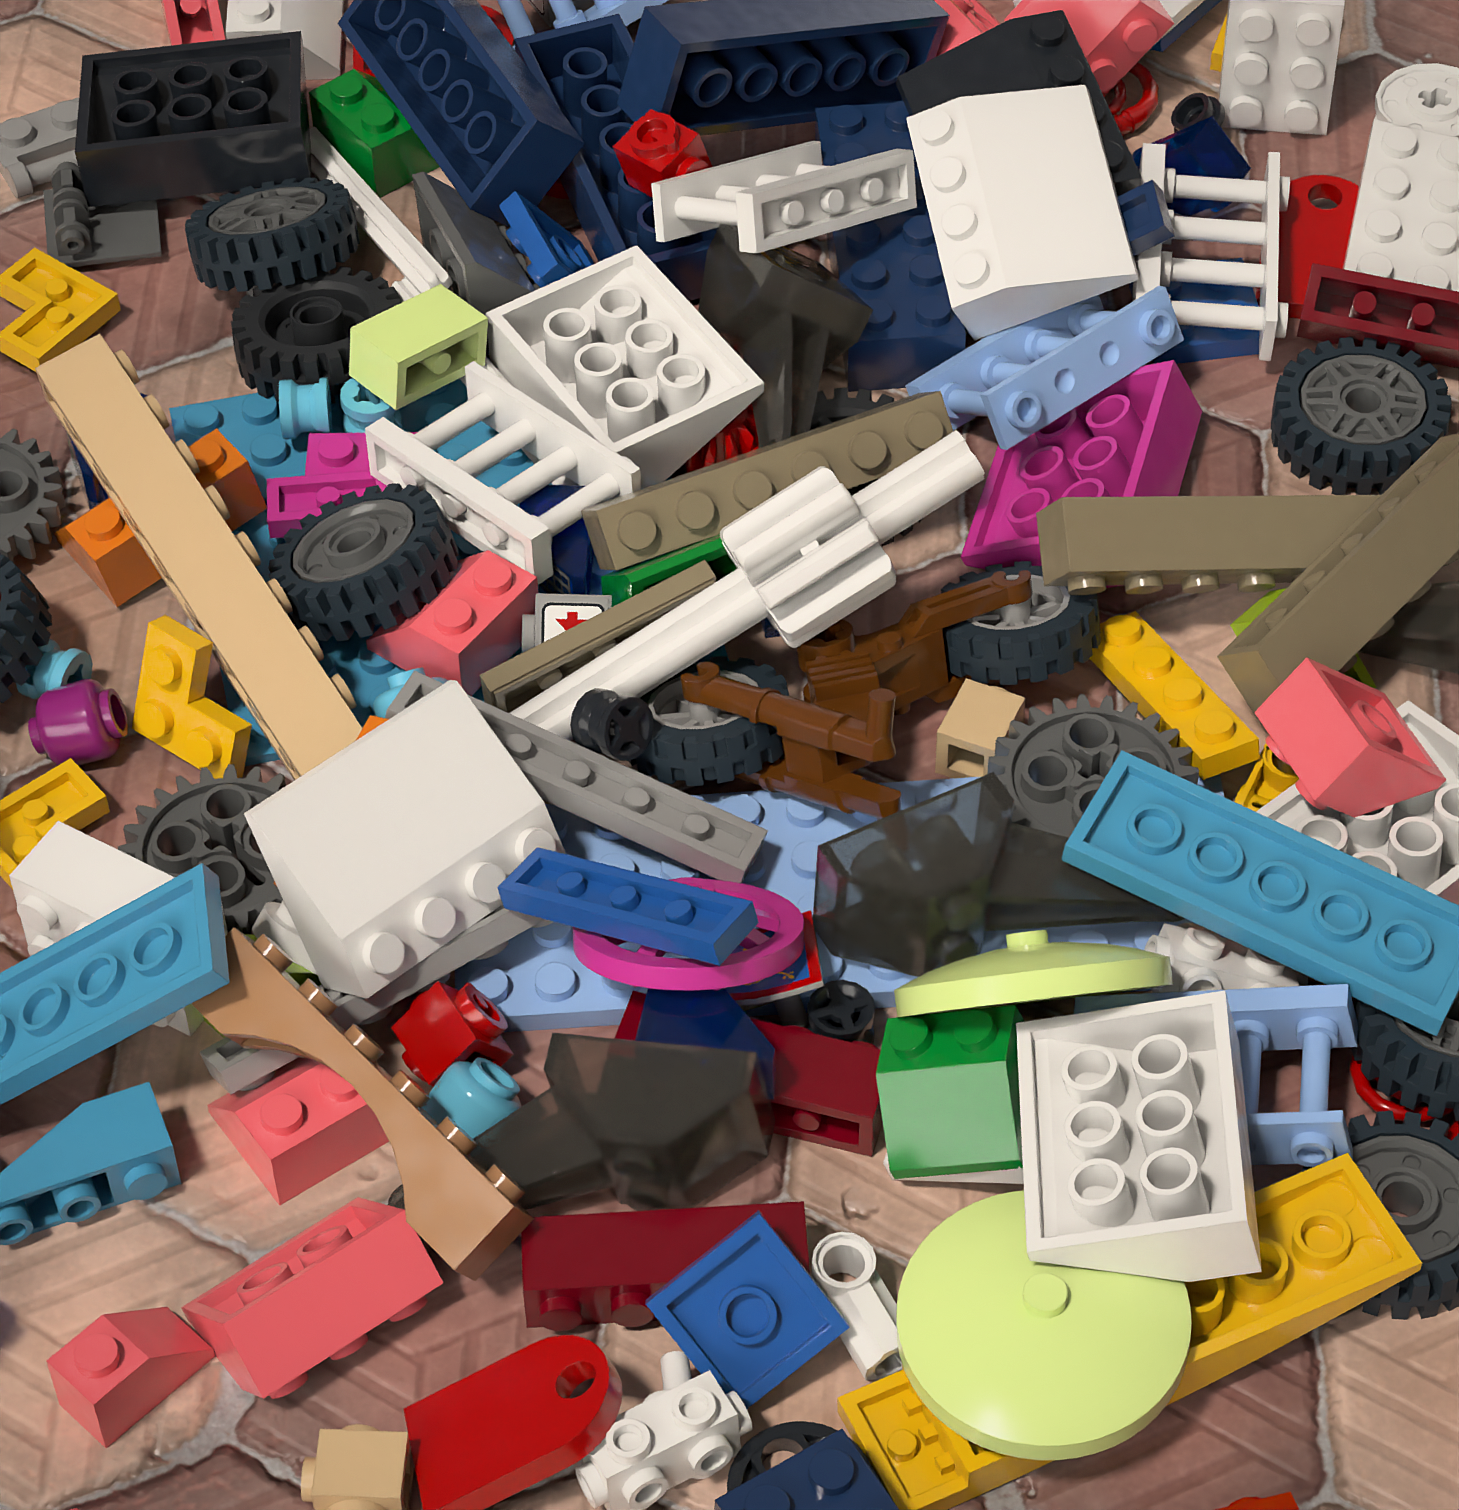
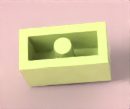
[349,284,488,410]

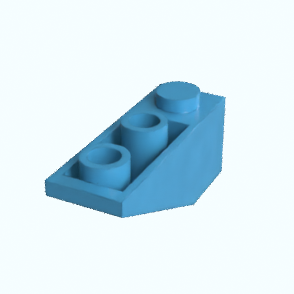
[0,1082,182,1245]

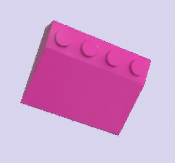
[960,360,1202,588]

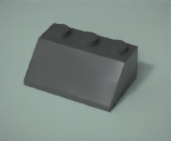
[412,172,540,358]

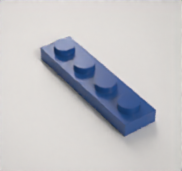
[497,847,759,966]

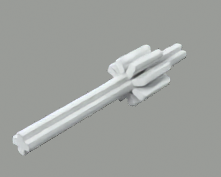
[510,430,985,741]

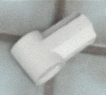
[811,1232,903,1381]

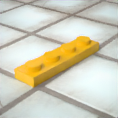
[1090,611,1260,780]

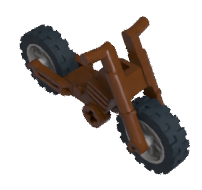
[629,561,1101,856]

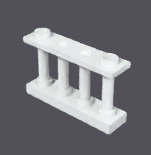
[651,141,917,253]
[1132,143,1290,361]
[365,361,642,585]

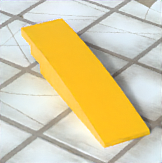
[837,1153,1422,1510]

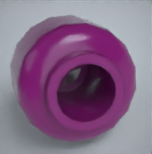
[28,679,128,767]

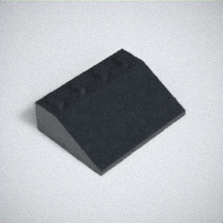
[896,10,1142,197]
[75,31,311,207]

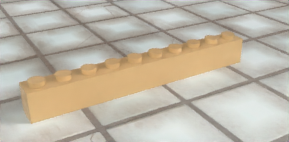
[35,334,364,781]

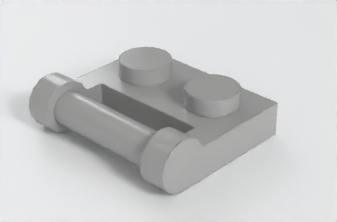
[0,97,79,198]

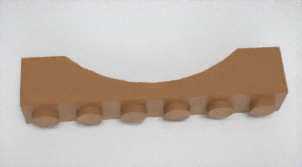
[191,927,534,1281]

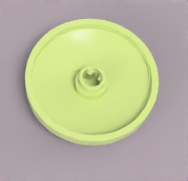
[894,930,1173,1018]
[896,1190,1192,1460]

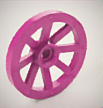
[573,877,804,991]

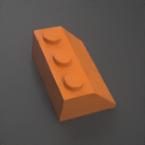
[54,428,267,607]

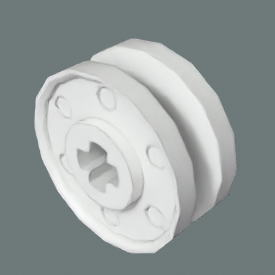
[1372,63,1459,138]

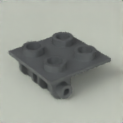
[43,162,162,267]

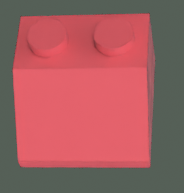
[1004,0,1175,97]
[366,550,539,696]
[1254,657,1446,818]
[207,1057,389,1206]

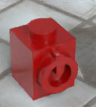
[613,109,713,198]
[391,981,514,1087]

